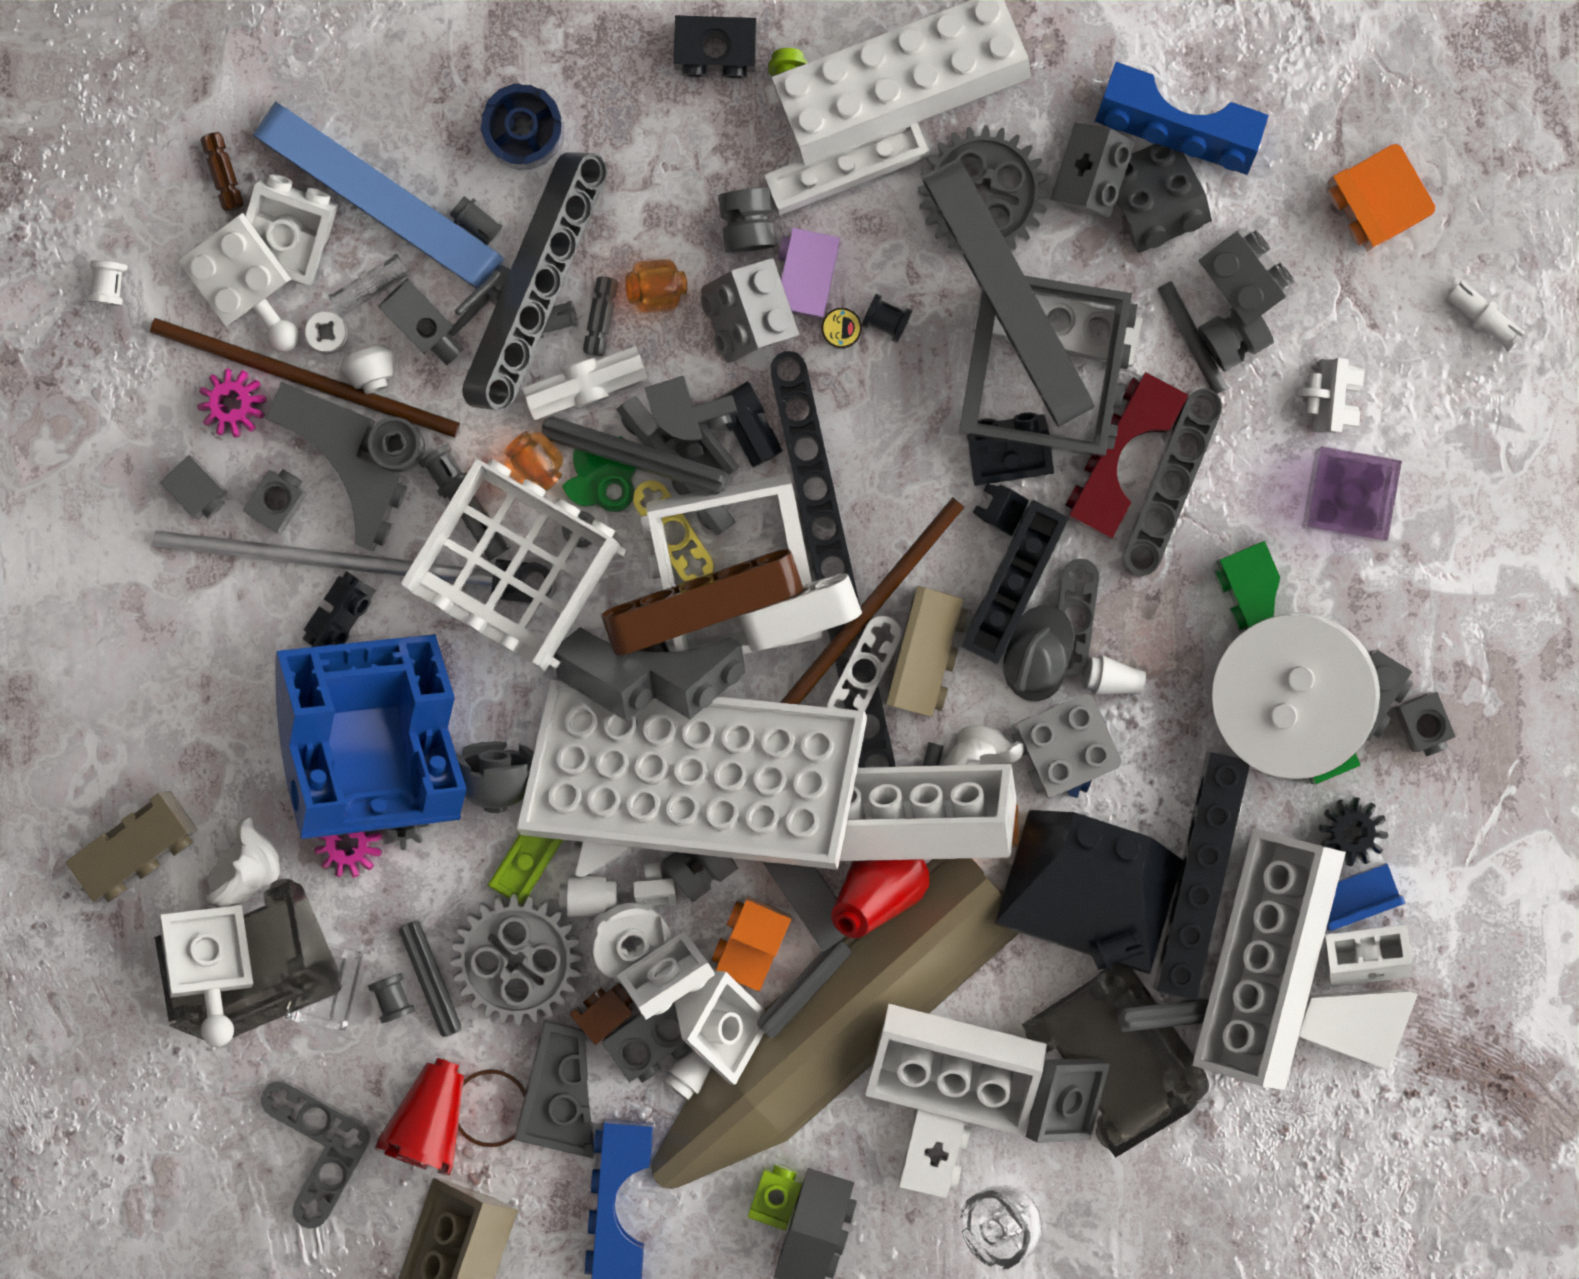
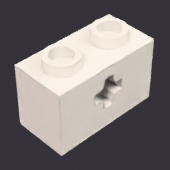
[1325,925,1413,987]
[898,1109,971,1199]

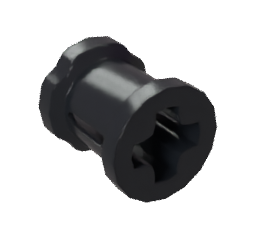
[862,293,913,343]

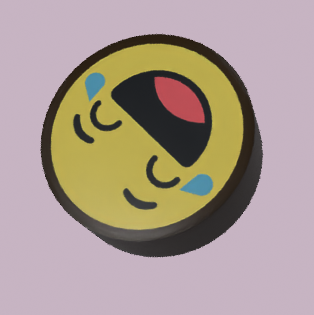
[821,308,862,349]

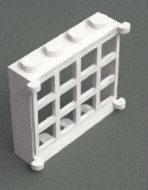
[400,458,628,671]

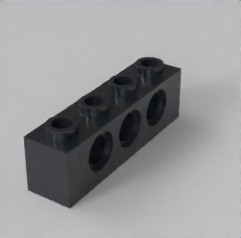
[960,500,1070,665]

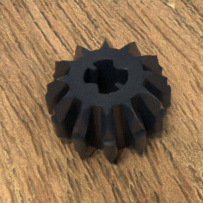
[1318,797,1388,866]

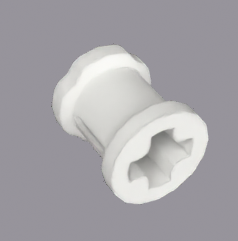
[87,260,127,306]

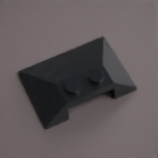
[994,810,1183,974]

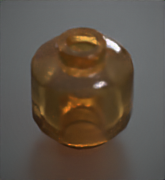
[625,258,687,313]
[503,431,563,491]

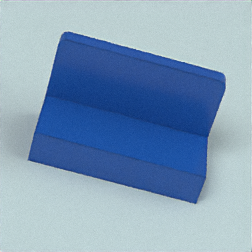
[1326,863,1406,931]

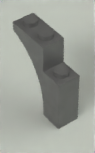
[266,382,407,551]
[553,627,746,721]

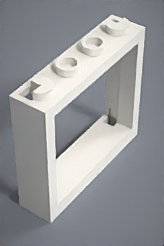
[640,474,823,654]

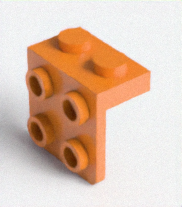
[1327,144,1435,252]

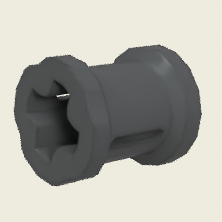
[368,973,415,1024]

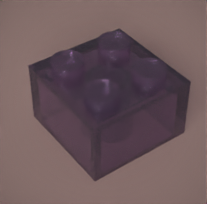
[1302,446,1402,543]

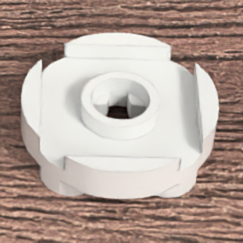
[589,903,672,983]

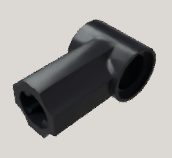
[713,381,783,468]

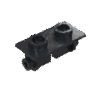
[302,571,376,647]

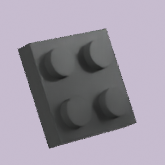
[1025,1058,1110,1143]

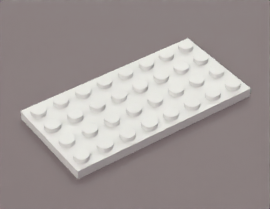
[517,680,867,870]

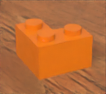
[711,896,792,992]

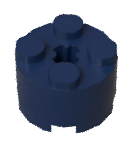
[481,83,564,170]

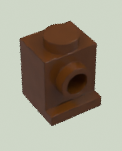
[569,983,634,1045]

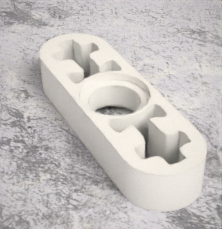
[827,616,901,711]

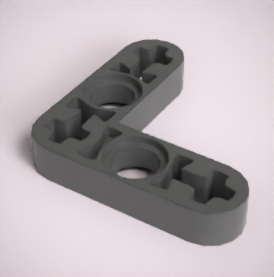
[261,1080,370,1229]

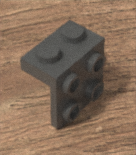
[1117,144,1212,253]
[1198,228,1295,326]

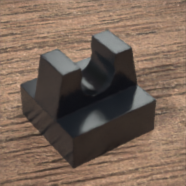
[973,484,1029,536]

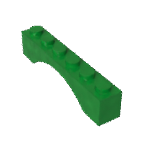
[1213,541,1361,785]

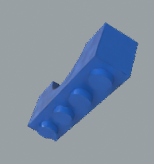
[1094,62,1269,175]
[584,1119,654,1279]

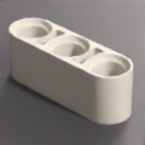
[738,573,862,651]

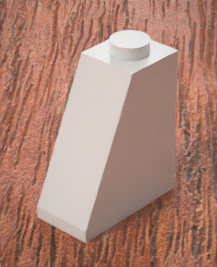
[1298,989,1418,1071]

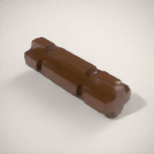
[200,132,244,211]

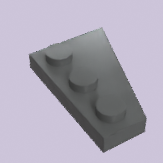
[514,1020,594,1159]

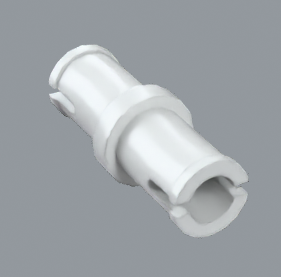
[1446,280,1525,351]

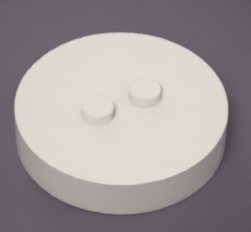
[1212,613,1380,779]

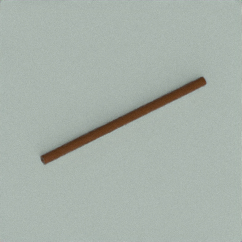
[150,318,460,438]
[780,497,965,705]

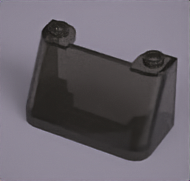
[154,879,342,1040]
[1021,964,1209,1158]

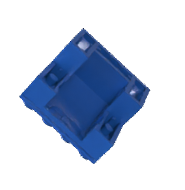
[275,634,467,839]

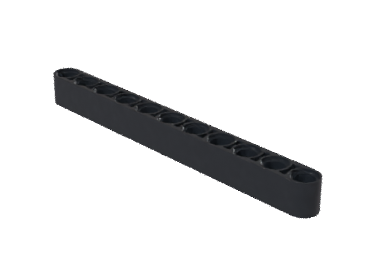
[771,351,895,768]

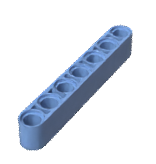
[252,101,505,289]

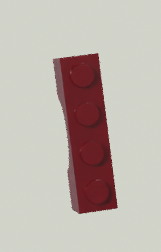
[1065,372,1188,540]

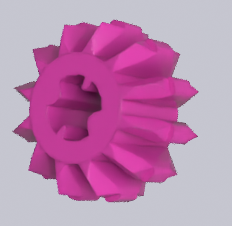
[197,368,267,438]
[314,831,383,878]

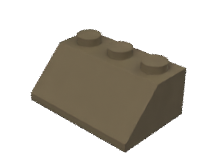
[885,586,969,717]
[399,1177,518,1279]

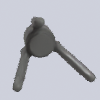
[448,265,510,337]

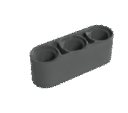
[762,861,846,952]

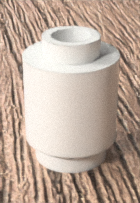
[559,876,618,917]

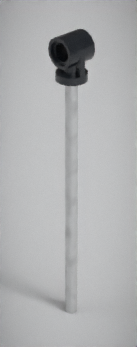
[153,530,557,604]

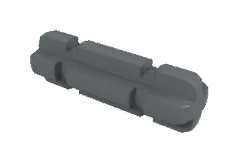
[583,276,618,356]

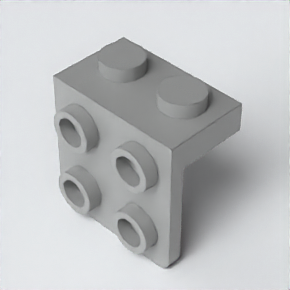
[701,258,800,363]
[1011,694,1121,799]

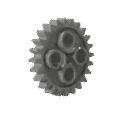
[450,893,582,1026]

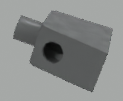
[378,278,464,366]

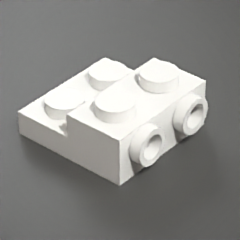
[246,174,339,286]
[616,931,715,1020]

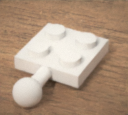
[178,213,299,352]
[159,905,253,1047]

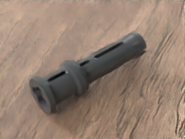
[418,443,511,561]

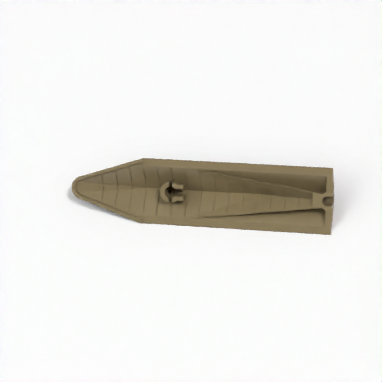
[651,858,1020,1189]

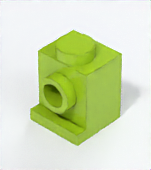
[748,1164,802,1231]

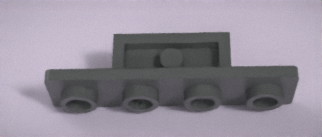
[616,396,739,535]

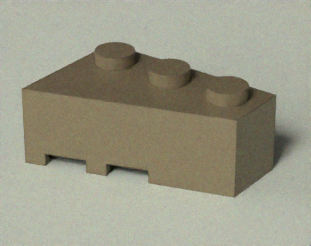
[65,791,198,903]

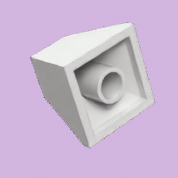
[674,970,766,1085]

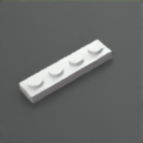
[764,122,930,215]

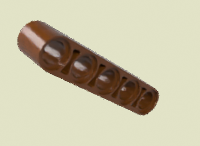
[601,549,804,655]

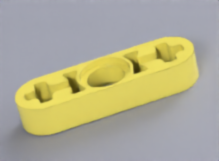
[633,480,714,582]

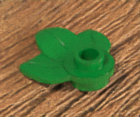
[562,436,636,512]

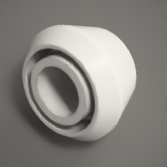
[340,345,394,394]

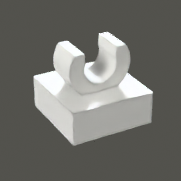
[633,862,677,908]

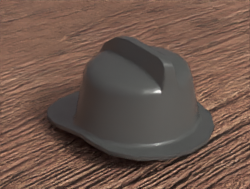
[1003,605,1075,702]

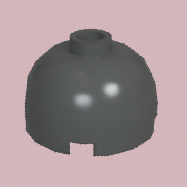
[456,741,534,813]

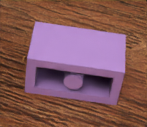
[778,228,840,321]

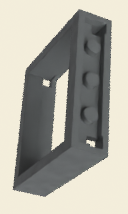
[959,276,1138,457]

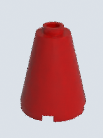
[831,859,929,938]
[374,1058,464,1176]

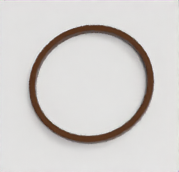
[458,1069,526,1147]

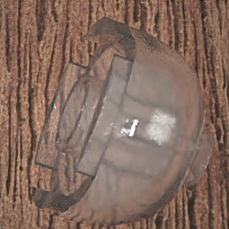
[960,1185,1043,1269]

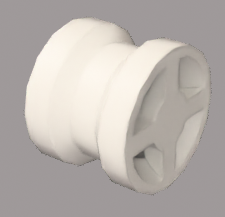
[305,311,349,354]

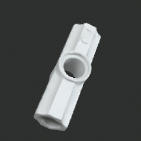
[522,346,649,421]

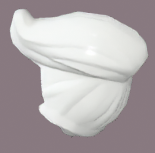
[942,725,1024,766]
[206,817,280,908]

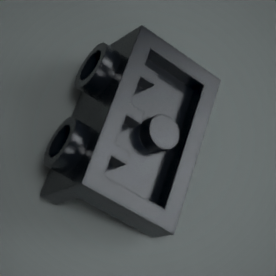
[966,412,1054,486]

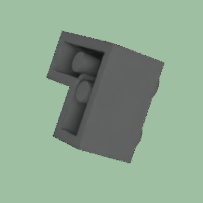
[773,1168,857,1279]

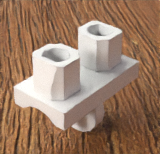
[1296,358,1364,433]

